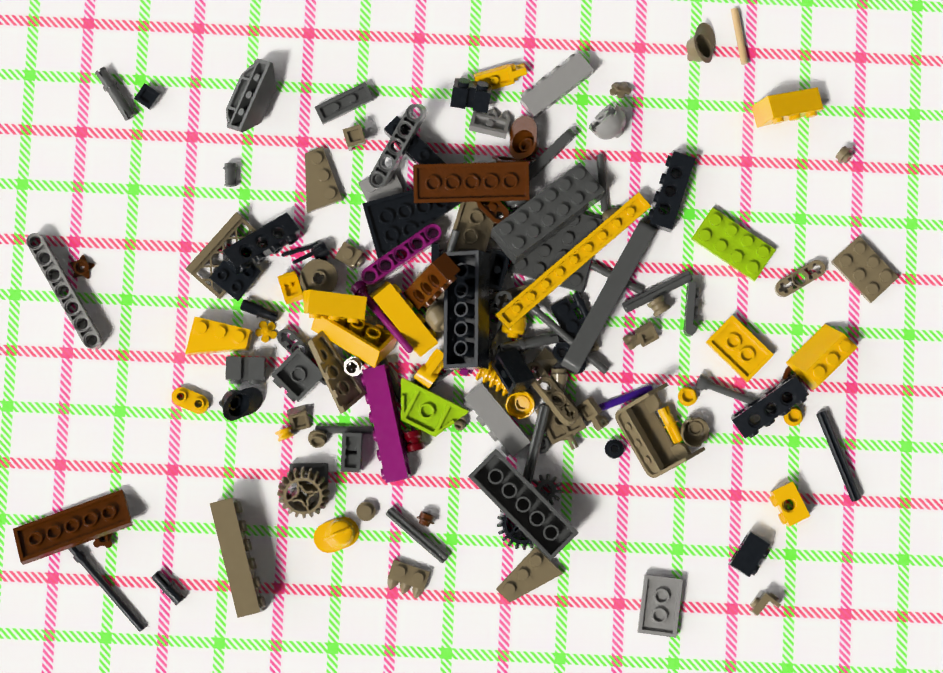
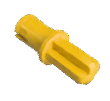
[657,405,683,444]

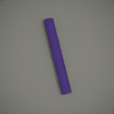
[599,384,653,411]

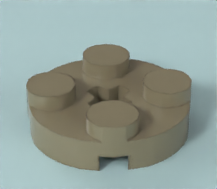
[300,259,338,292]

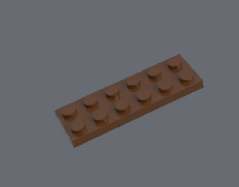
[413,162,530,203]
[13,489,133,565]

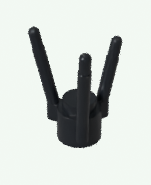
[281,241,330,264]

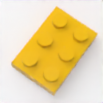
[705,315,774,383]

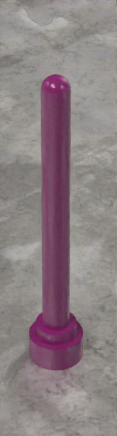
[350,280,413,353]

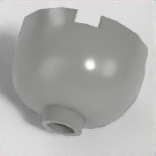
[589,102,627,140]

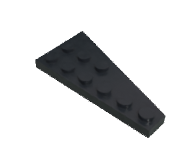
[362,189,463,259]

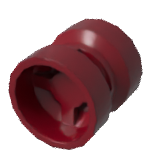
[402,430,425,453]

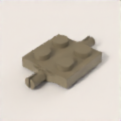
[535,388,587,450]

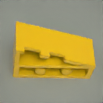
[751,87,824,128]
[185,316,253,356]

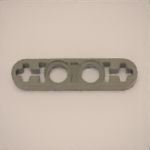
[527,362,579,426]

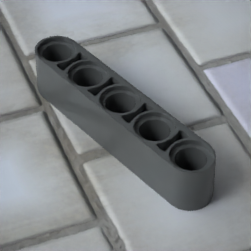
[369,104,427,188]

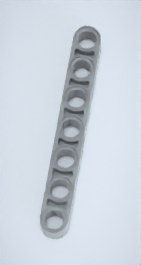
[26,233,103,350]

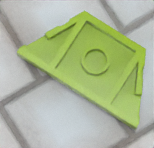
[401,377,469,437]

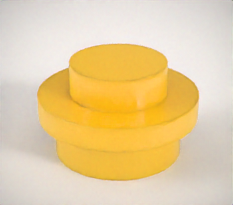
[678,387,697,406]
[783,407,803,426]

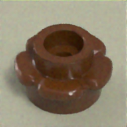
[416,511,435,527]

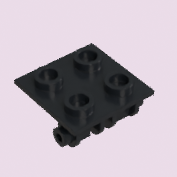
[209,260,262,301]

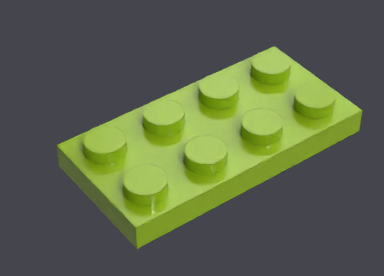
[691,207,776,282]

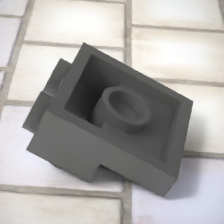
[271,348,323,402]

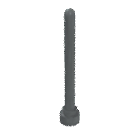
[695,374,781,416]

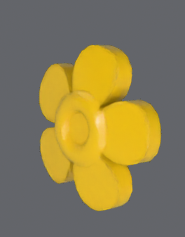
[255,321,277,343]

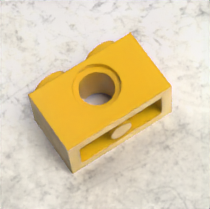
[769,481,810,527]

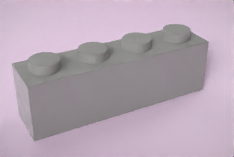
[520,52,594,119]
[463,383,531,458]

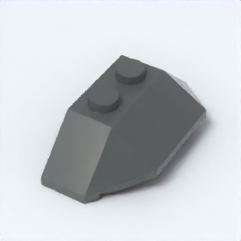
[226,58,277,133]

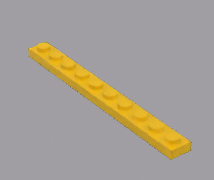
[495,192,651,329]

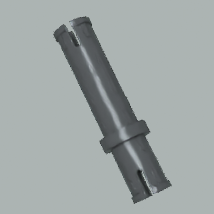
[95,67,135,121]
[500,331,559,353]

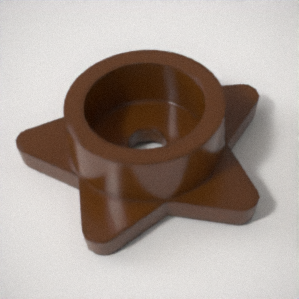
[70,255,95,279]

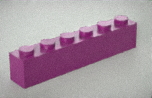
[361,365,412,483]

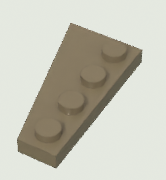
[307,331,366,414]

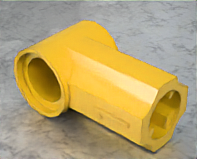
[413,348,443,389]

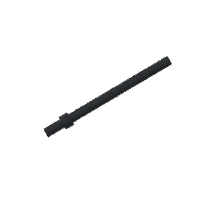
[68,546,146,632]

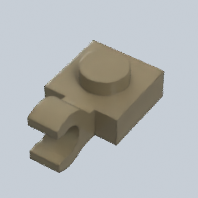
[622,321,659,350]
[577,396,609,431]

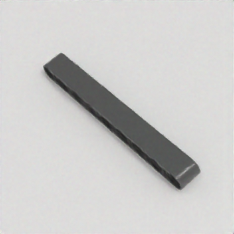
[560,219,657,374]

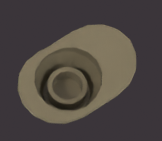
[686,22,716,63]

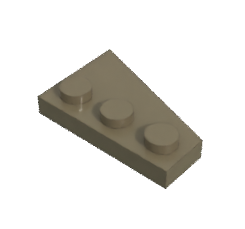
[305,147,343,214]
[496,547,564,603]

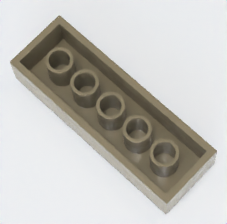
[209,498,266,618]

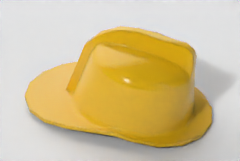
[313,517,359,553]

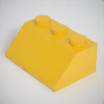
[303,290,367,323]
[786,324,858,390]

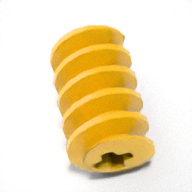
[476,361,508,396]

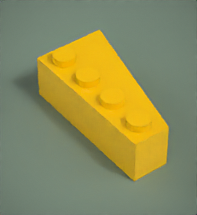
[369,281,438,357]
[311,315,397,368]

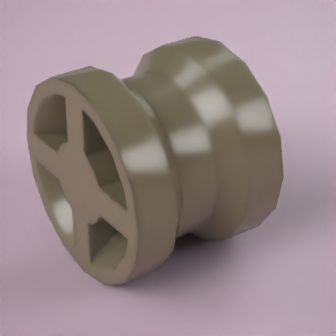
[647,295,671,318]

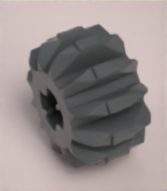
[532,473,563,505]

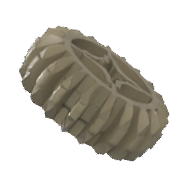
[277,466,330,519]

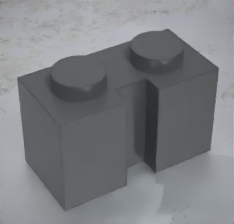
[225,356,266,385]

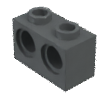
[340,432,363,473]

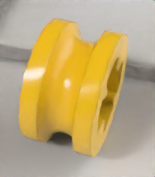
[275,427,295,442]

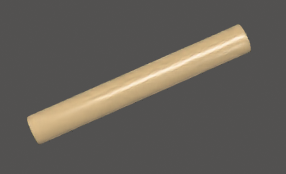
[731,8,748,65]

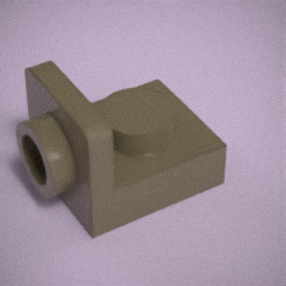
[334,241,365,270]

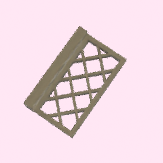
[186,212,267,299]

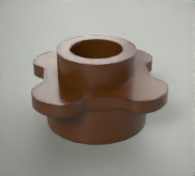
[93,533,113,548]

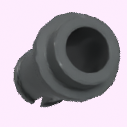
[223,163,238,187]

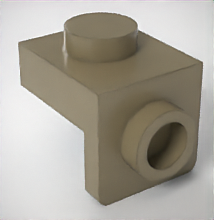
[749,592,781,616]

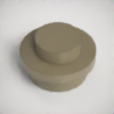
[835,146,853,164]
[308,430,327,448]
[356,502,376,521]

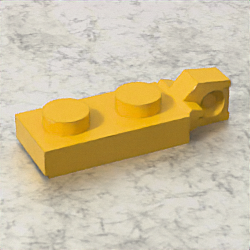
[473,63,527,90]

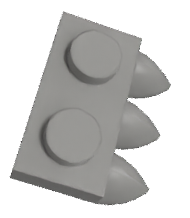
[469,108,510,139]

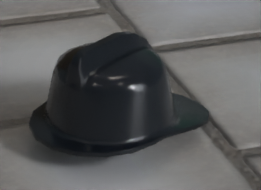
[219,387,263,421]

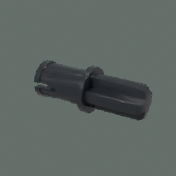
[240,300,279,323]
[152,571,185,606]

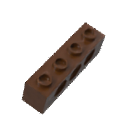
[403,252,460,310]

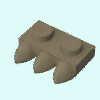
[387,560,430,599]

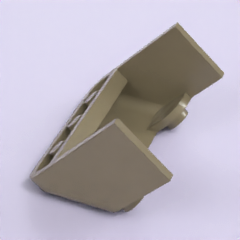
[615,382,705,478]

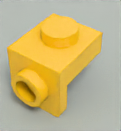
[277,271,303,305]

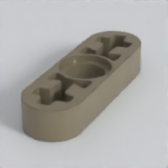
[774,260,826,297]

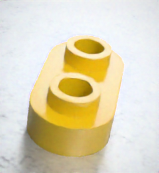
[172,387,209,414]

